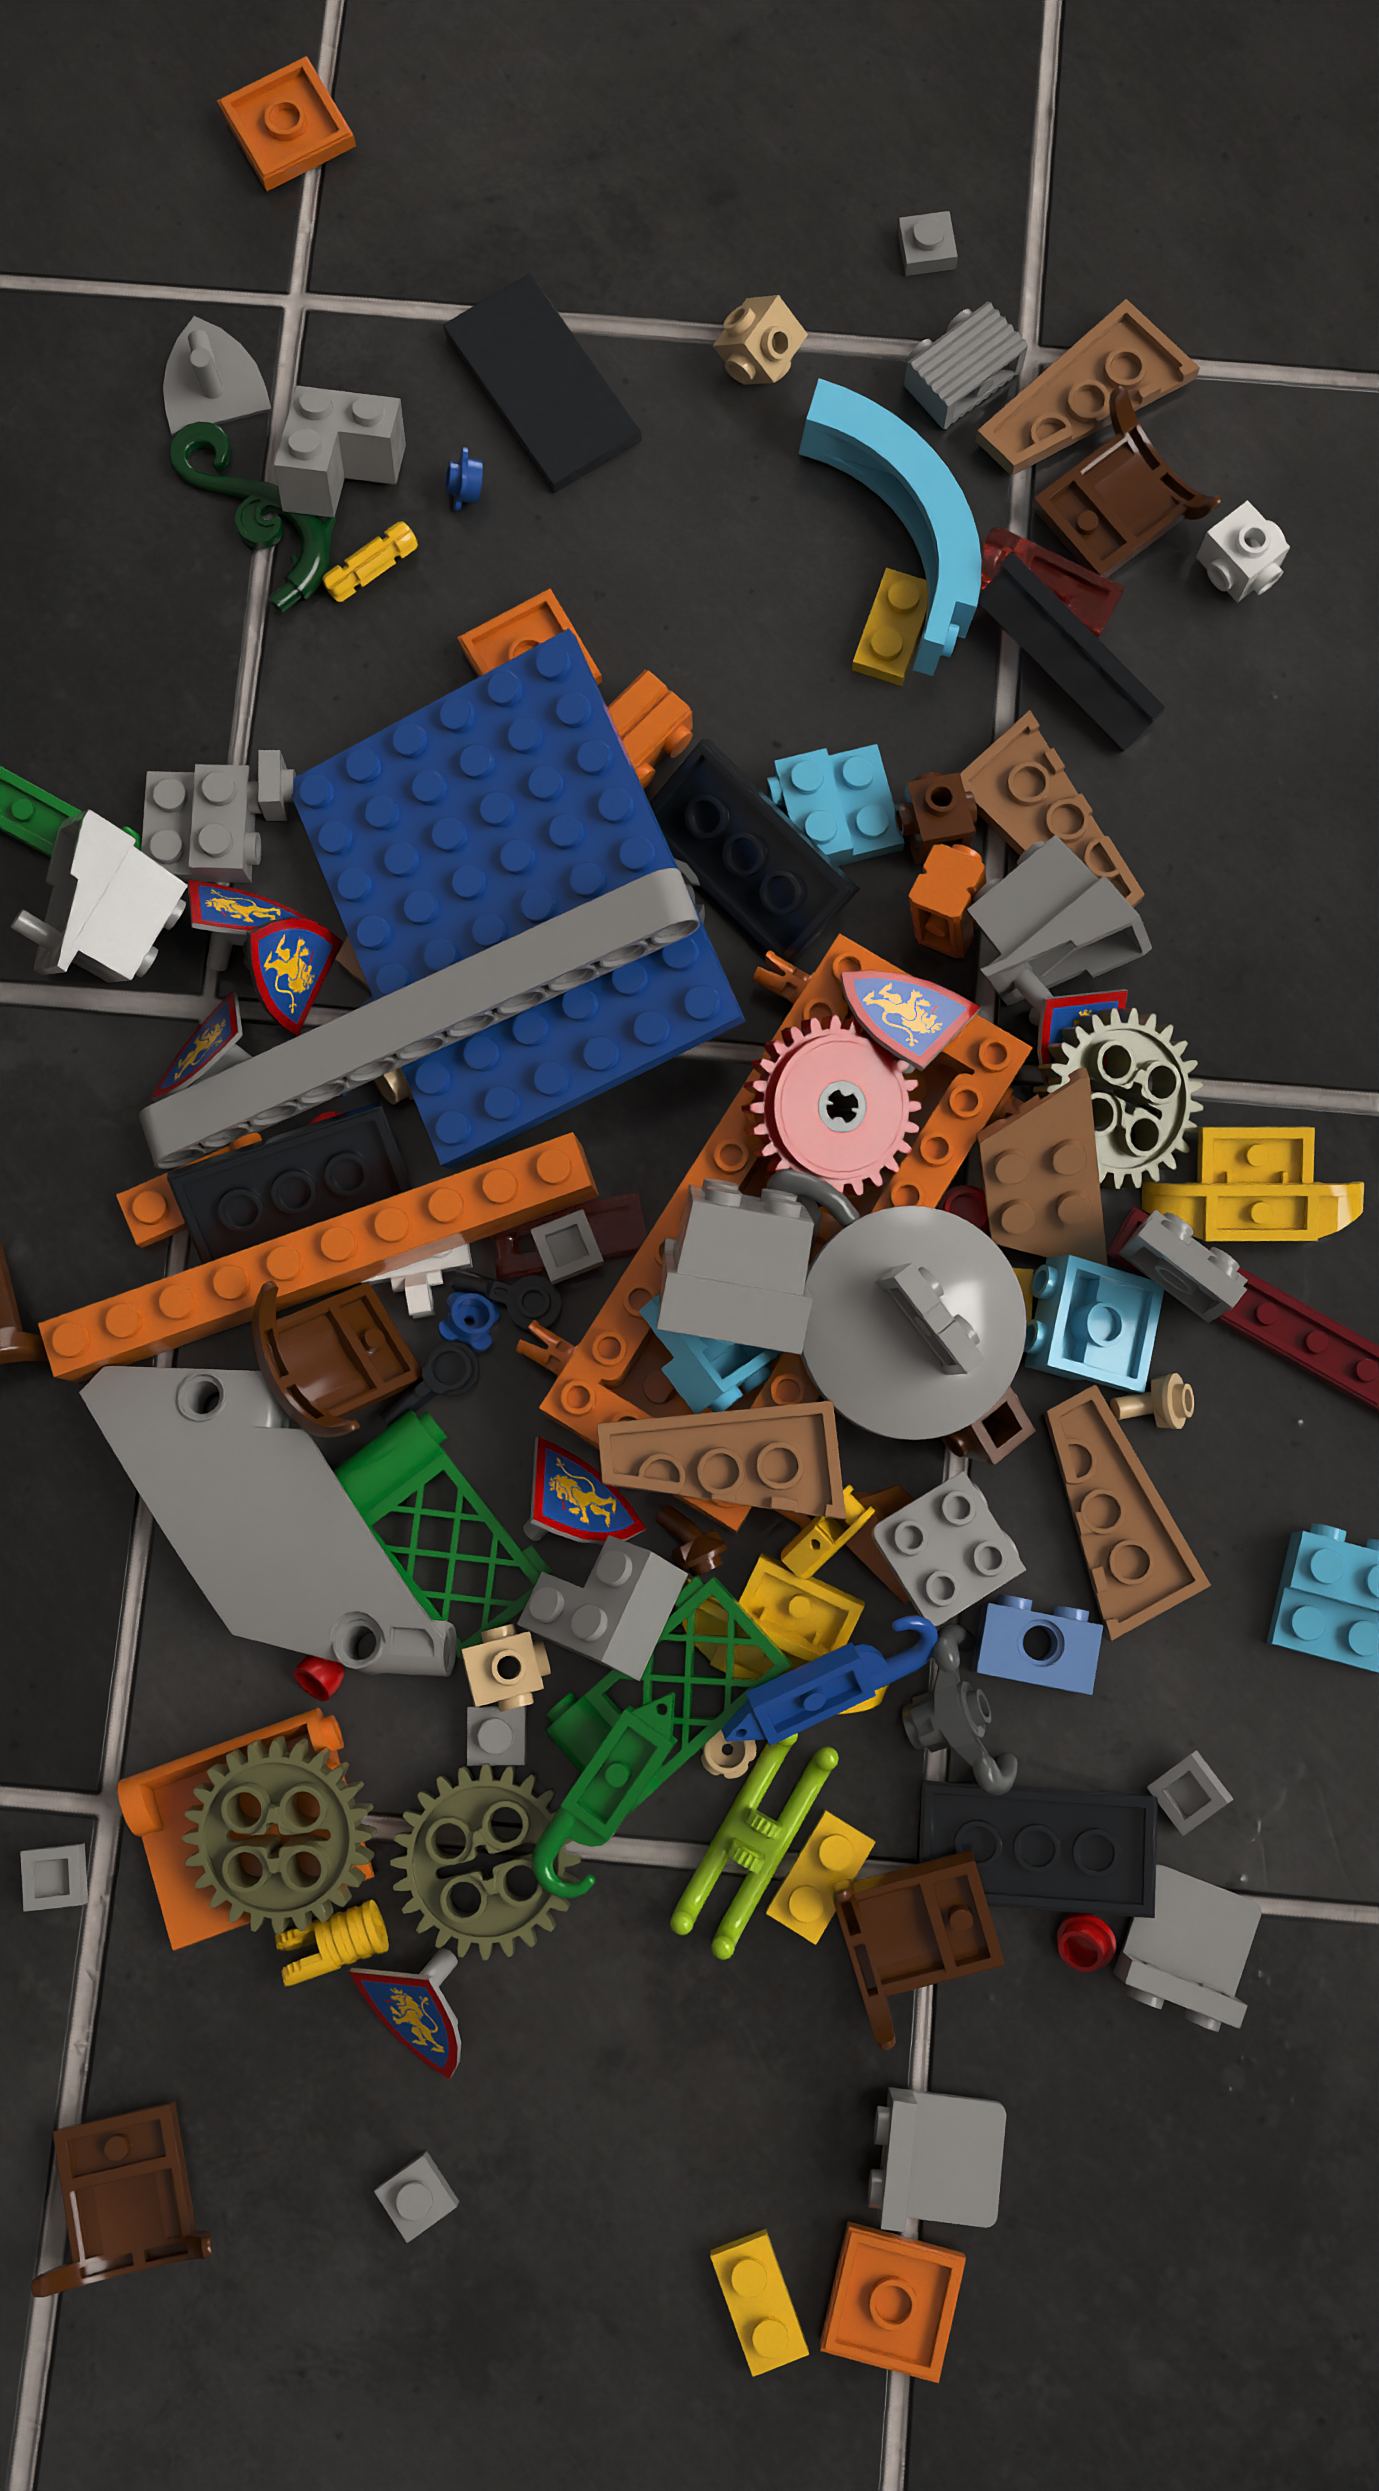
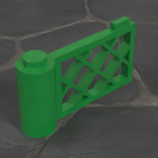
[332,1409,552,1659]
[545,1576,793,1815]

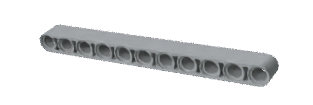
[139,868,700,1169]

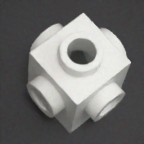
[1196,500,1290,603]

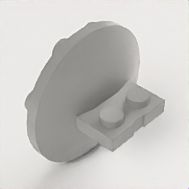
[800,1206,1026,1440]

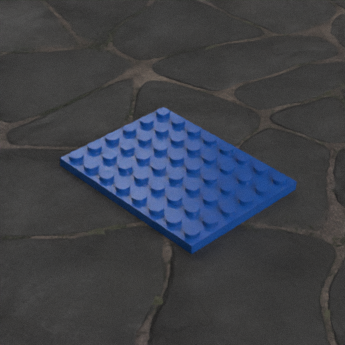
[292,628,746,1169]

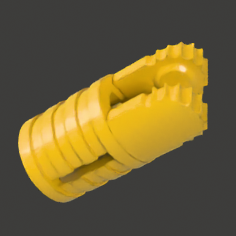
[274,1900,389,1987]

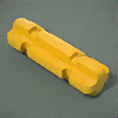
[322,521,418,602]

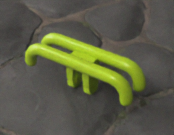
[670,1733,839,1960]

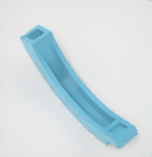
[798,378,982,676]

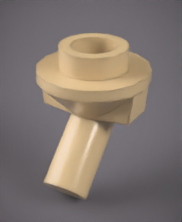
[1110,1373,1194,1429]

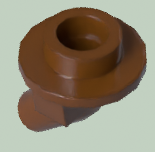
[656,1505,728,1578]

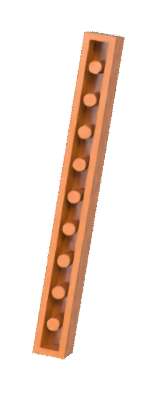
[38,1132,599,1383]

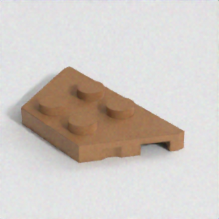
[977,1068,1108,1266]

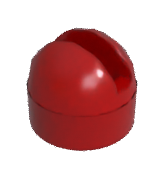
[293,1655,345,1701]

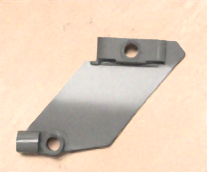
[79,1366,457,1677]

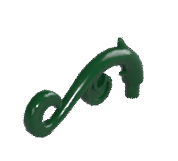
[169,421,336,614]

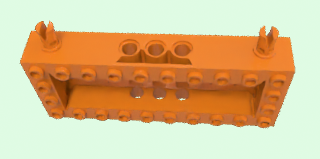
[515,933,1033,1535]

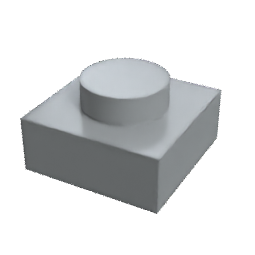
[897,211,958,276]
[258,750,296,821]
[531,1209,605,1285]
[467,1706,527,1766]
[1147,1751,1233,1836]
[20,1843,88,1912]
[374,2150,459,2243]

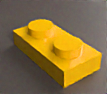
[852,568,928,686]
[765,1810,876,1945]
[710,2229,809,2377]

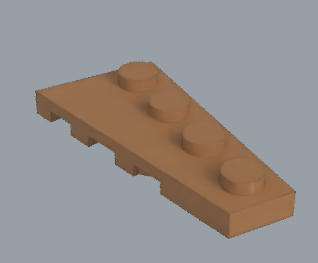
[975,299,1200,476]
[960,710,1145,908]
[1044,1384,1211,1641]
[597,1401,846,1520]

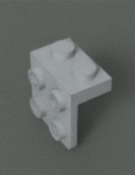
[871,1471,1026,1627]
[1113,1864,1261,2032]
[868,2087,1006,2232]

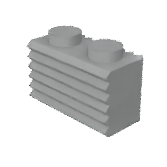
[904,302,1028,430]

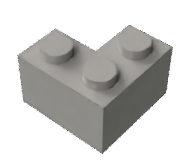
[274,386,406,518]
[517,1535,688,1681]

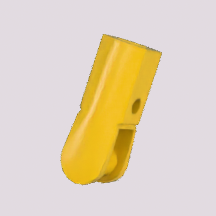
[781,1484,875,1579]

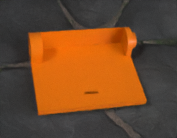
[117,1708,375,1951]

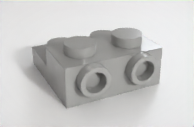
[141,764,263,883]
[1118,1210,1248,1323]

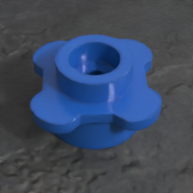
[445,447,483,512]
[438,1292,500,1352]

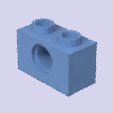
[970,1594,1103,1695]

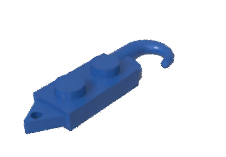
[721,1615,938,1746]

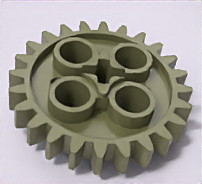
[1033,1008,1203,1189]
[182,1736,377,1935]
[390,1763,582,1960]

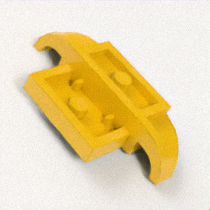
[1141,1127,1364,1241]
[675,1553,890,1714]

